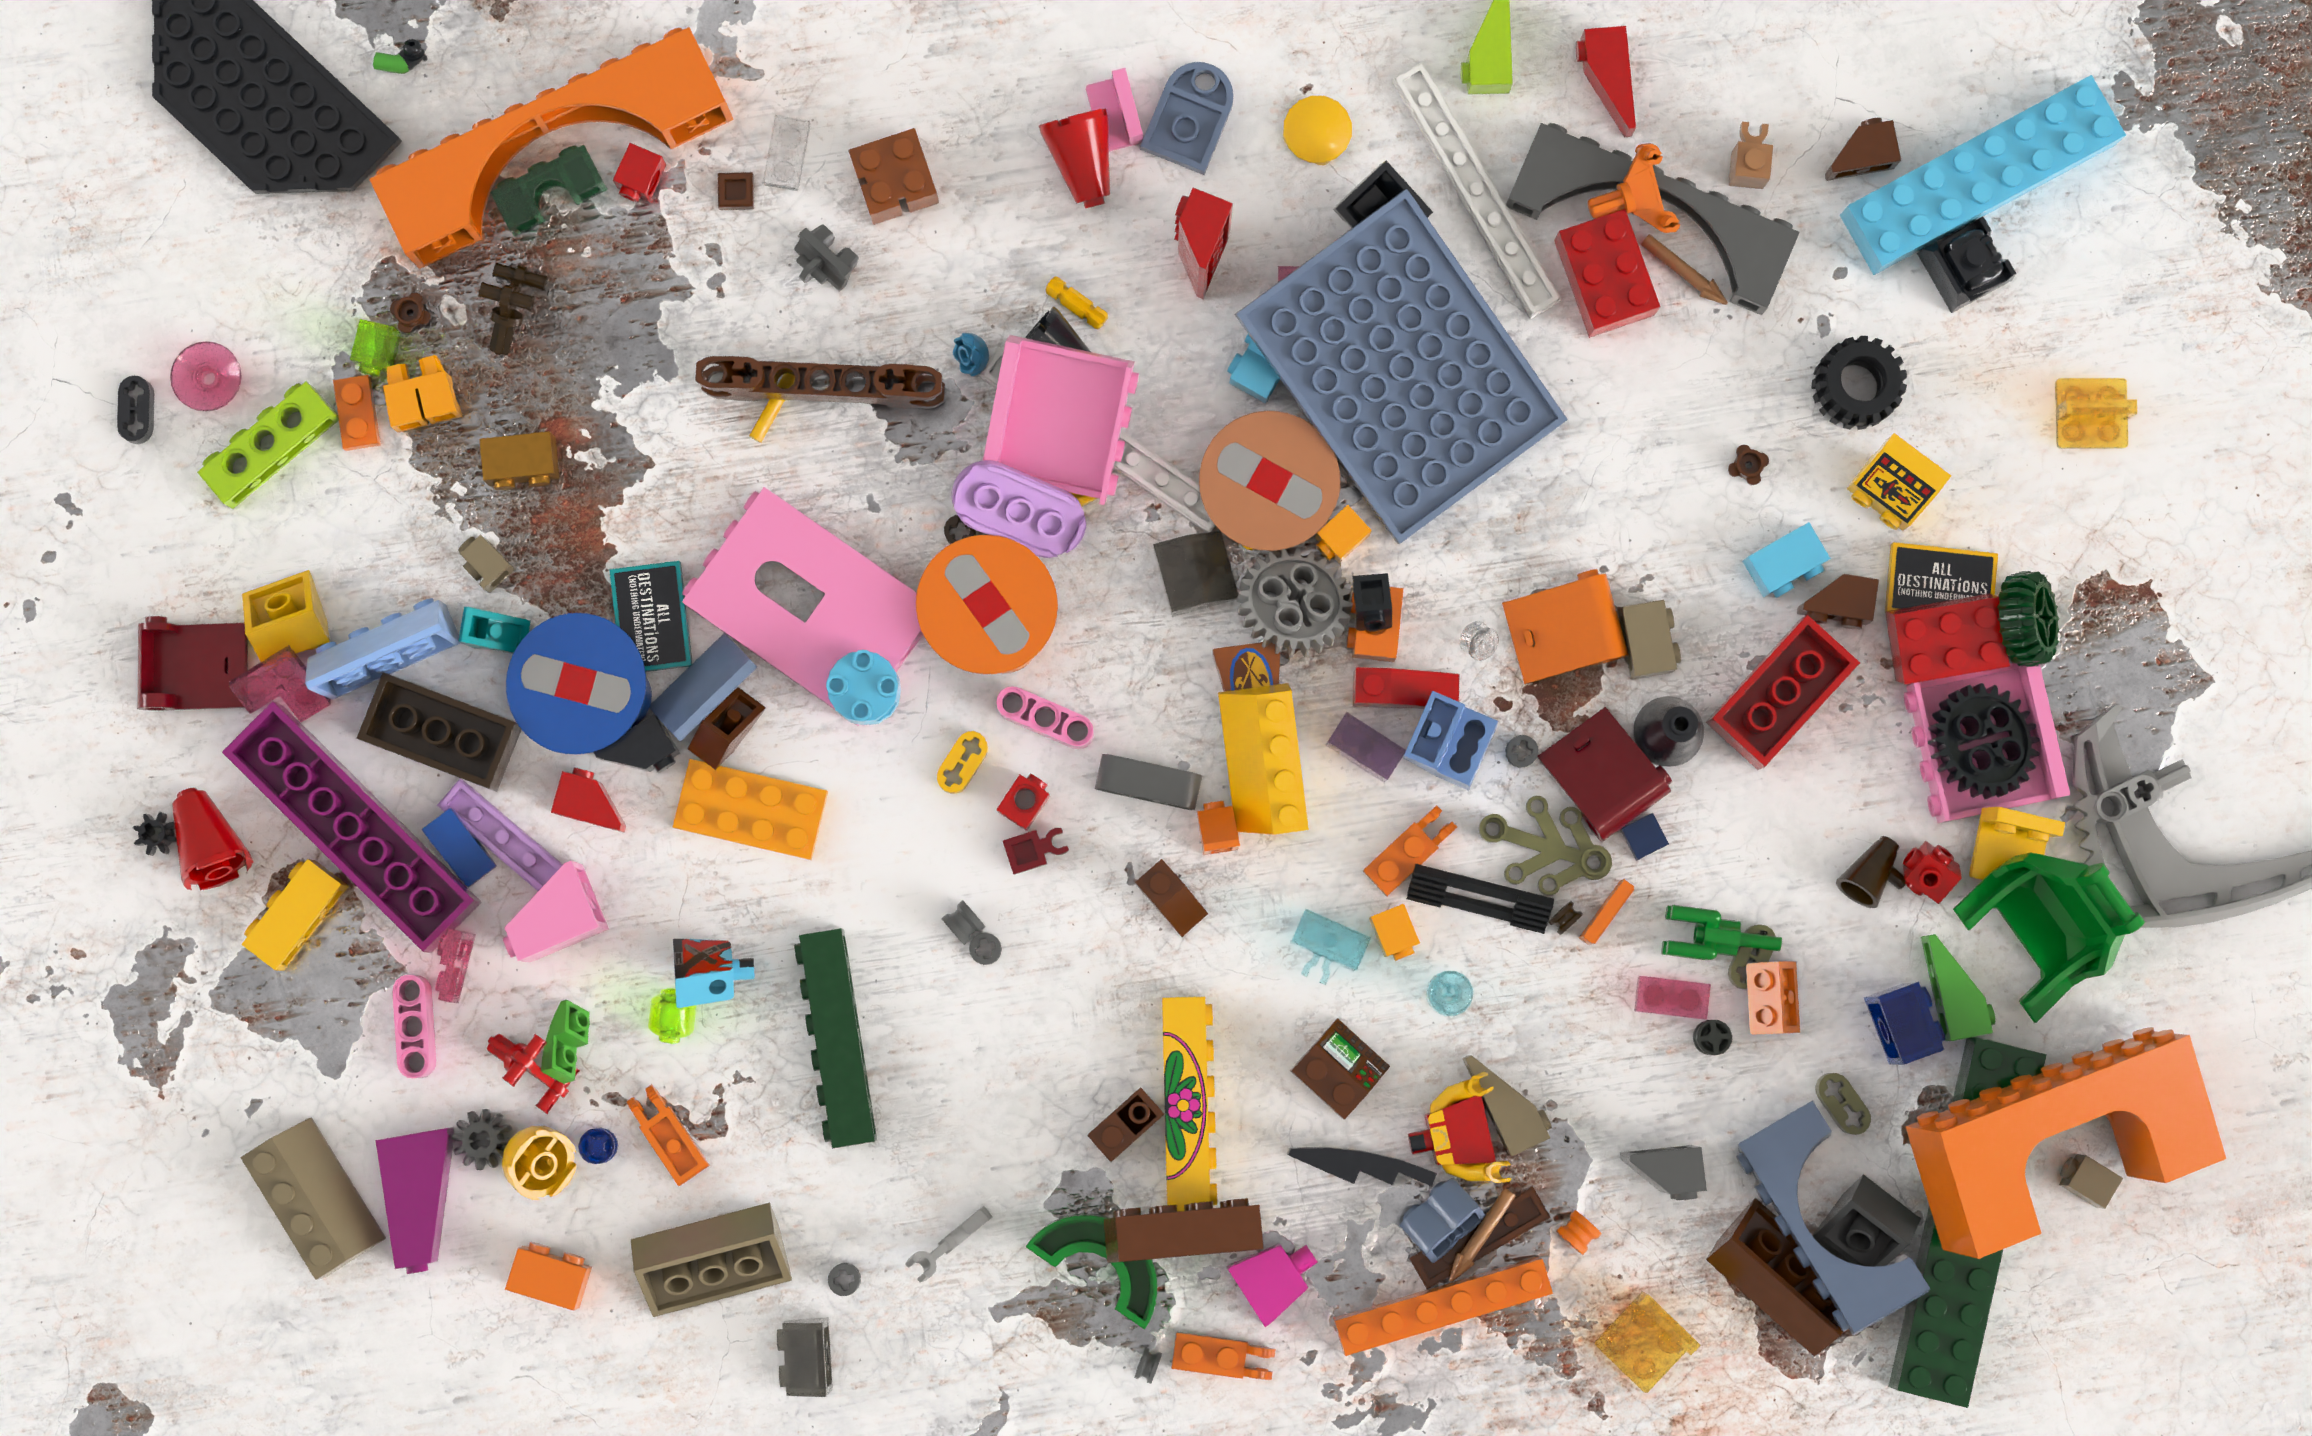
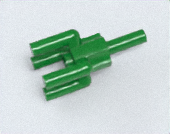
[1661,905,1782,960]

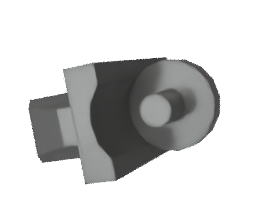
[794,224,859,292]

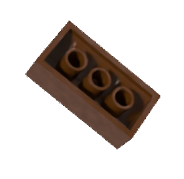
[1706,1198,1843,1357]

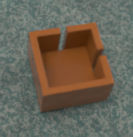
[848,128,939,225]

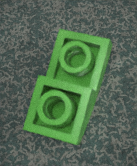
[541,999,590,1084]

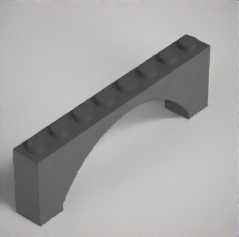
[1506,123,1800,315]

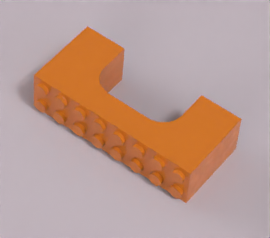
[1905,1027,2226,1259]

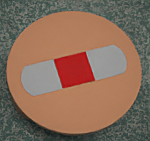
[1199,411,1340,551]

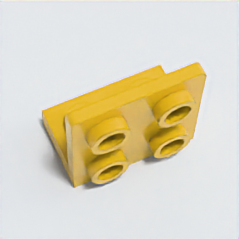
[1969,807,2065,880]

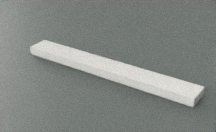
[1392,62,1562,319]
[979,347,1216,534]

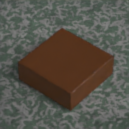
[718,172,754,210]

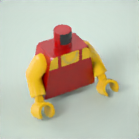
[1408,1072,1511,1183]

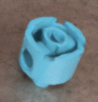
[826,650,901,725]

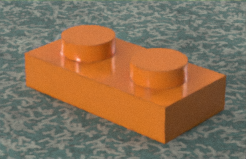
[333,375,381,451]

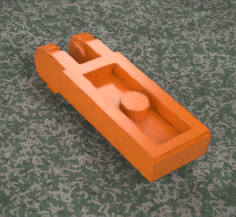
[1363,805,1457,897]
[627,1084,710,1186]
[1172,1332,1276,1380]

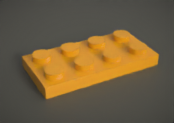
[673,759,828,860]

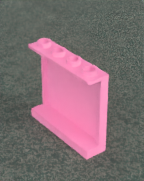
[983,335,1139,505]
[1904,663,2070,823]

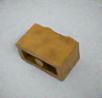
[479,431,559,490]

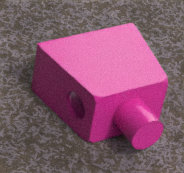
[1227,1244,1318,1327]

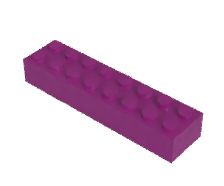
[222,701,482,953]

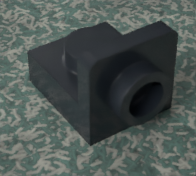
[1352,573,1392,632]

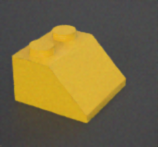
[242,570,330,666]

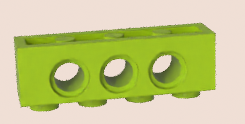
[197,381,339,509]

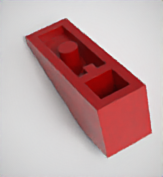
[1576,26,1636,138]
[1353,667,1460,709]

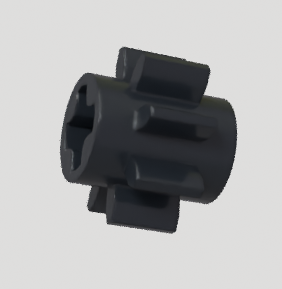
[133,812,177,856]

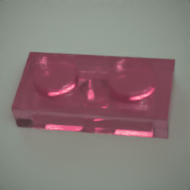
[1634,976,1711,1020]

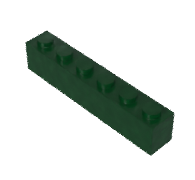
[794,928,877,1149]

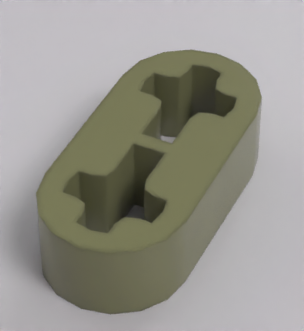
[1728,924,1776,989]
[1815,1073,1871,1135]

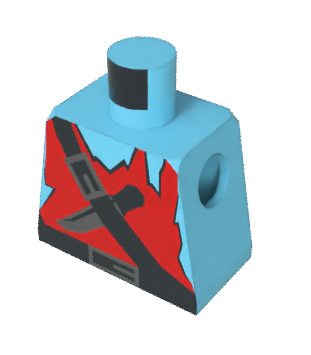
[673,939,755,1008]

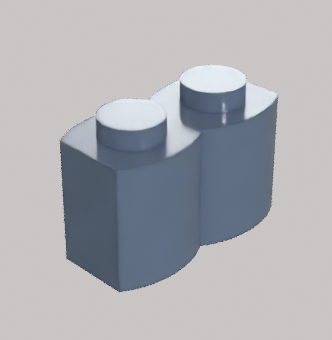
[1399,1178,1486,1263]

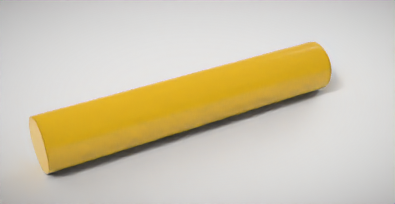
[749,373,795,443]

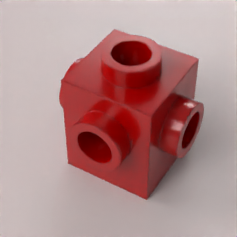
[1903,841,1962,904]

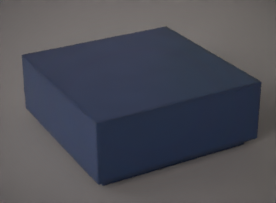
[1620,813,1669,861]

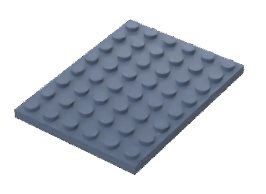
[1234,189,1568,544]

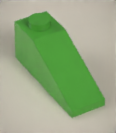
[1921,934,1995,1041]

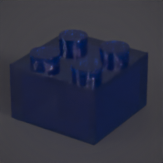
[1864,982,1945,1065]

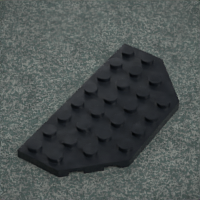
[152,0,402,194]

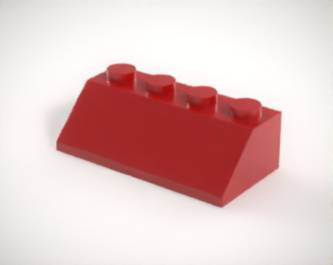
[1174,187,1233,300]

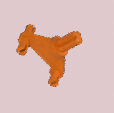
[1588,143,1680,233]

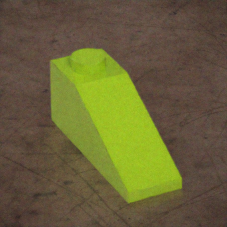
[1461,0,1513,95]

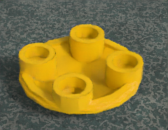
[1283,96,1352,165]

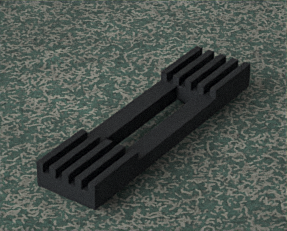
[1406,864,1554,934]

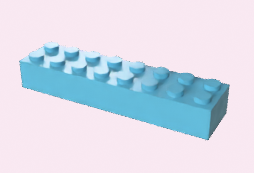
[1840,75,2126,275]

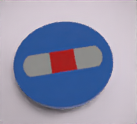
[506,613,652,755]

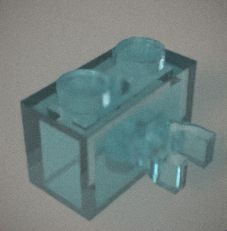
[1290,909,1371,985]

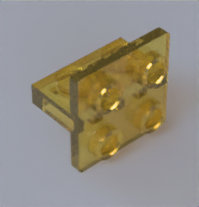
[2055,378,2137,449]

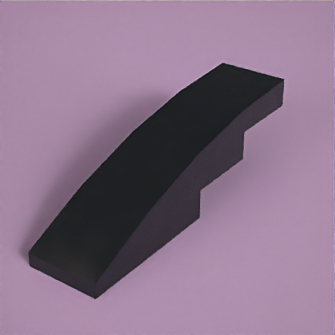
[1287,1147,1437,1187]

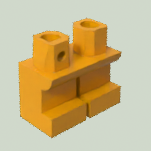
[383,355,463,433]

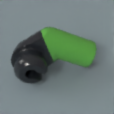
[373,39,424,74]

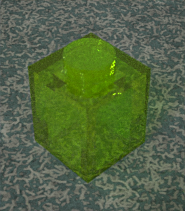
[350,319,401,377]

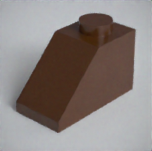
[1825,117,1901,181]
[687,687,766,770]
[1135,859,1208,937]

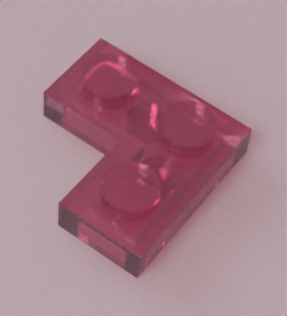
[229,645,331,722]
[435,928,476,1003]

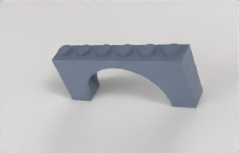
[1736,1100,1930,1336]

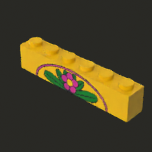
[1162,997,1217,1212]

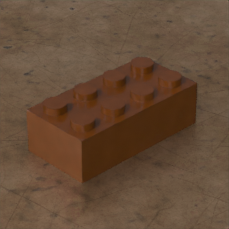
[1104,1198,1264,1263]

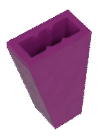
[375,1127,454,1274]

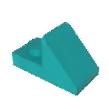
[458,607,531,654]

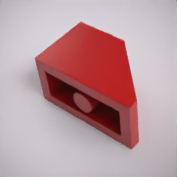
[551,767,626,833]

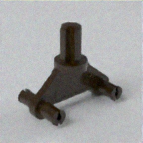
[478,262,548,355]

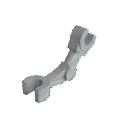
[905,1206,993,1283]

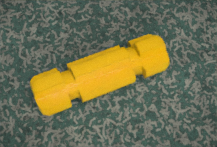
[1045,276,1108,329]

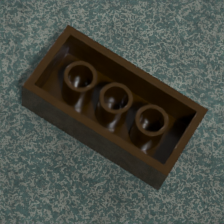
[356,672,522,792]

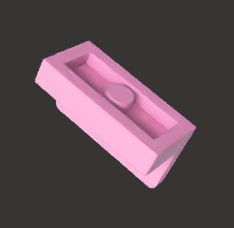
[1086,68,1143,151]

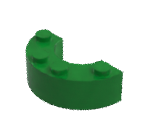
[1026,1213,1157,1330]

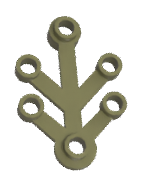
[1478,796,1612,896]

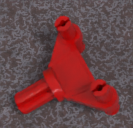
[487,1034,580,1114]

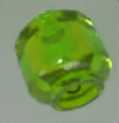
[648,988,697,1044]

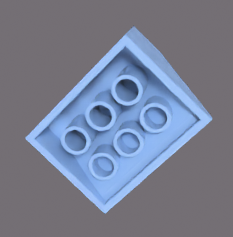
[305,598,460,700]

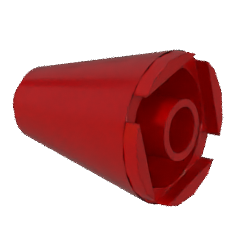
[1039,108,1110,209]
[172,788,253,890]

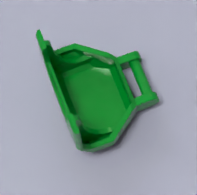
[1953,852,2145,1023]

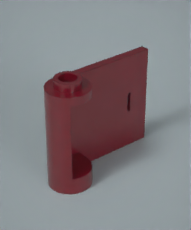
[137,616,248,711]
[1537,707,1672,842]

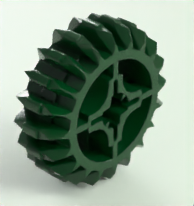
[1997,571,2060,667]

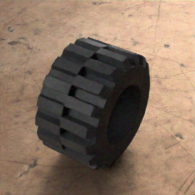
[1811,336,1907,430]

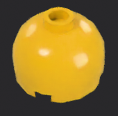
[502,1126,576,1200]

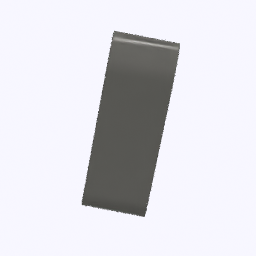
[1094,754,1202,810]

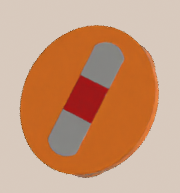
[916,535,1058,674]

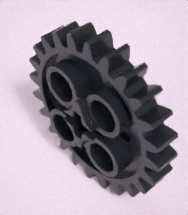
[1928,683,2040,799]

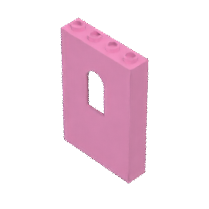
[682,487,923,726]

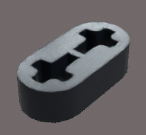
[117,375,155,444]

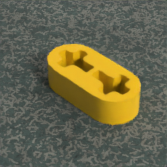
[937,731,988,794]

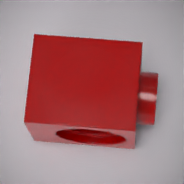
[613,143,666,202]
[996,773,1050,831]

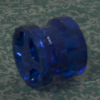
[578,1128,618,1164]

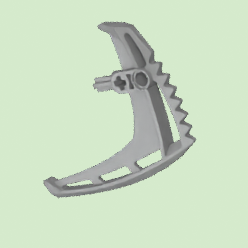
[2072,704,2312,928]

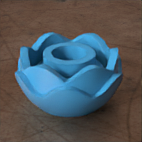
[953,333,989,376]

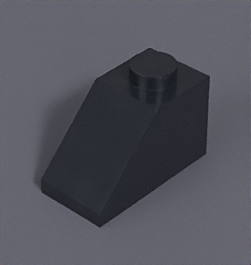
[593,715,681,773]

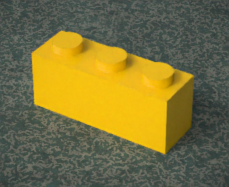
[241,859,349,971]

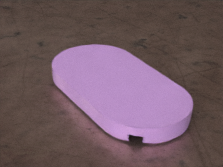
[951,460,1086,558]

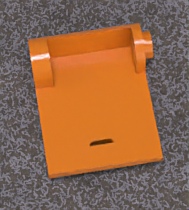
[1502,569,1629,684]

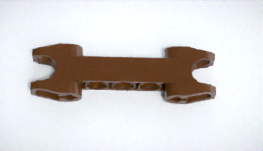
[695,356,945,409]

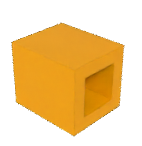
[1315,505,1372,563]
[1369,904,1420,961]

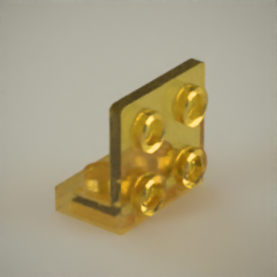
[1594,1291,1701,1393]

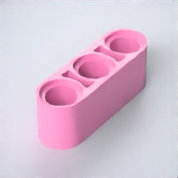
[996,686,1094,749]
[392,974,436,1078]

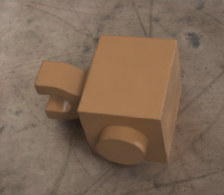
[1728,121,1773,189]

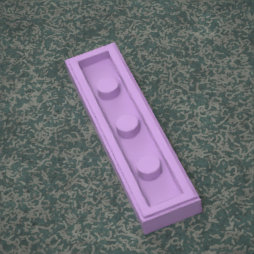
[437,778,563,891]

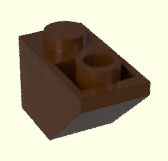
[1797,574,1879,629]
[1087,1087,1164,1162]

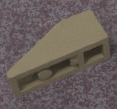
[1462,1055,1552,1157]

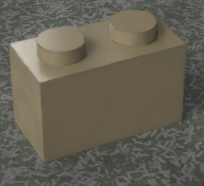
[1618,600,1681,680]

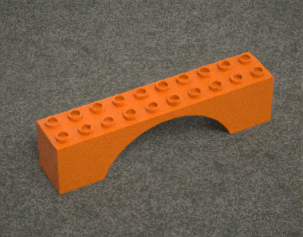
[369,27,734,269]

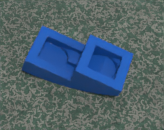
[421,808,497,887]

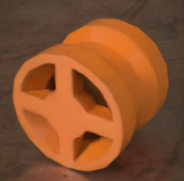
[1556,1210,1602,1255]

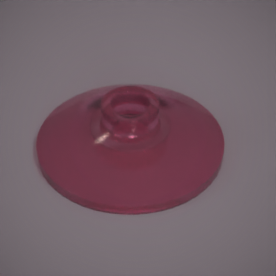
[170,341,242,412]

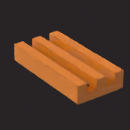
[1579,879,1634,945]

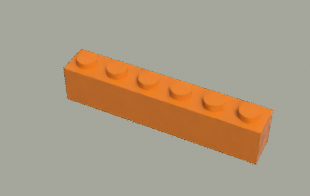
[1333,1256,1553,1356]

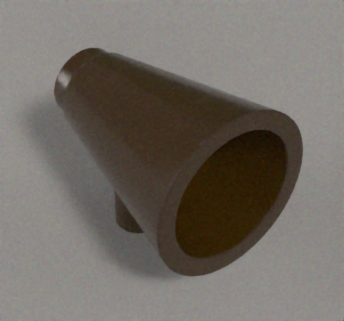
[1836,836,1906,908]

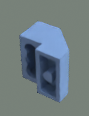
[1404,691,1498,791]

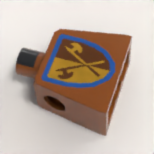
[1212,642,1280,691]

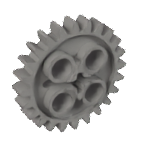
[1237,548,1353,657]

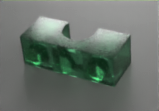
[490,145,608,236]

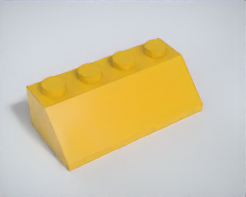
[1218,683,1309,835]

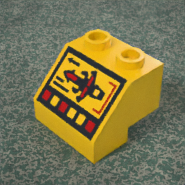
[1847,433,1951,531]

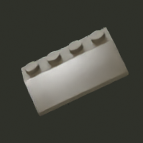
[240,1118,386,1280]
[631,1202,792,1317]

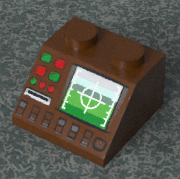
[1290,1018,1390,1120]

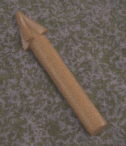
[1641,234,1728,305]
[1449,1188,1516,1282]

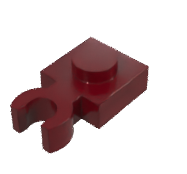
[1003,828,1069,875]

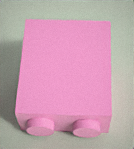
[503,861,609,963]

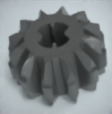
[452,1109,512,1170]

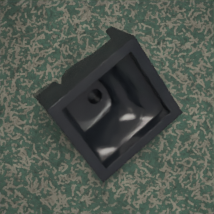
[1333,160,1433,228]
[1917,216,2016,313]

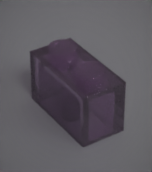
[1326,712,1406,783]

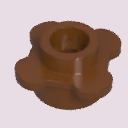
[390,293,431,333]
[1728,445,1769,485]

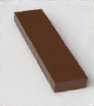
[1408,1186,1551,1289]

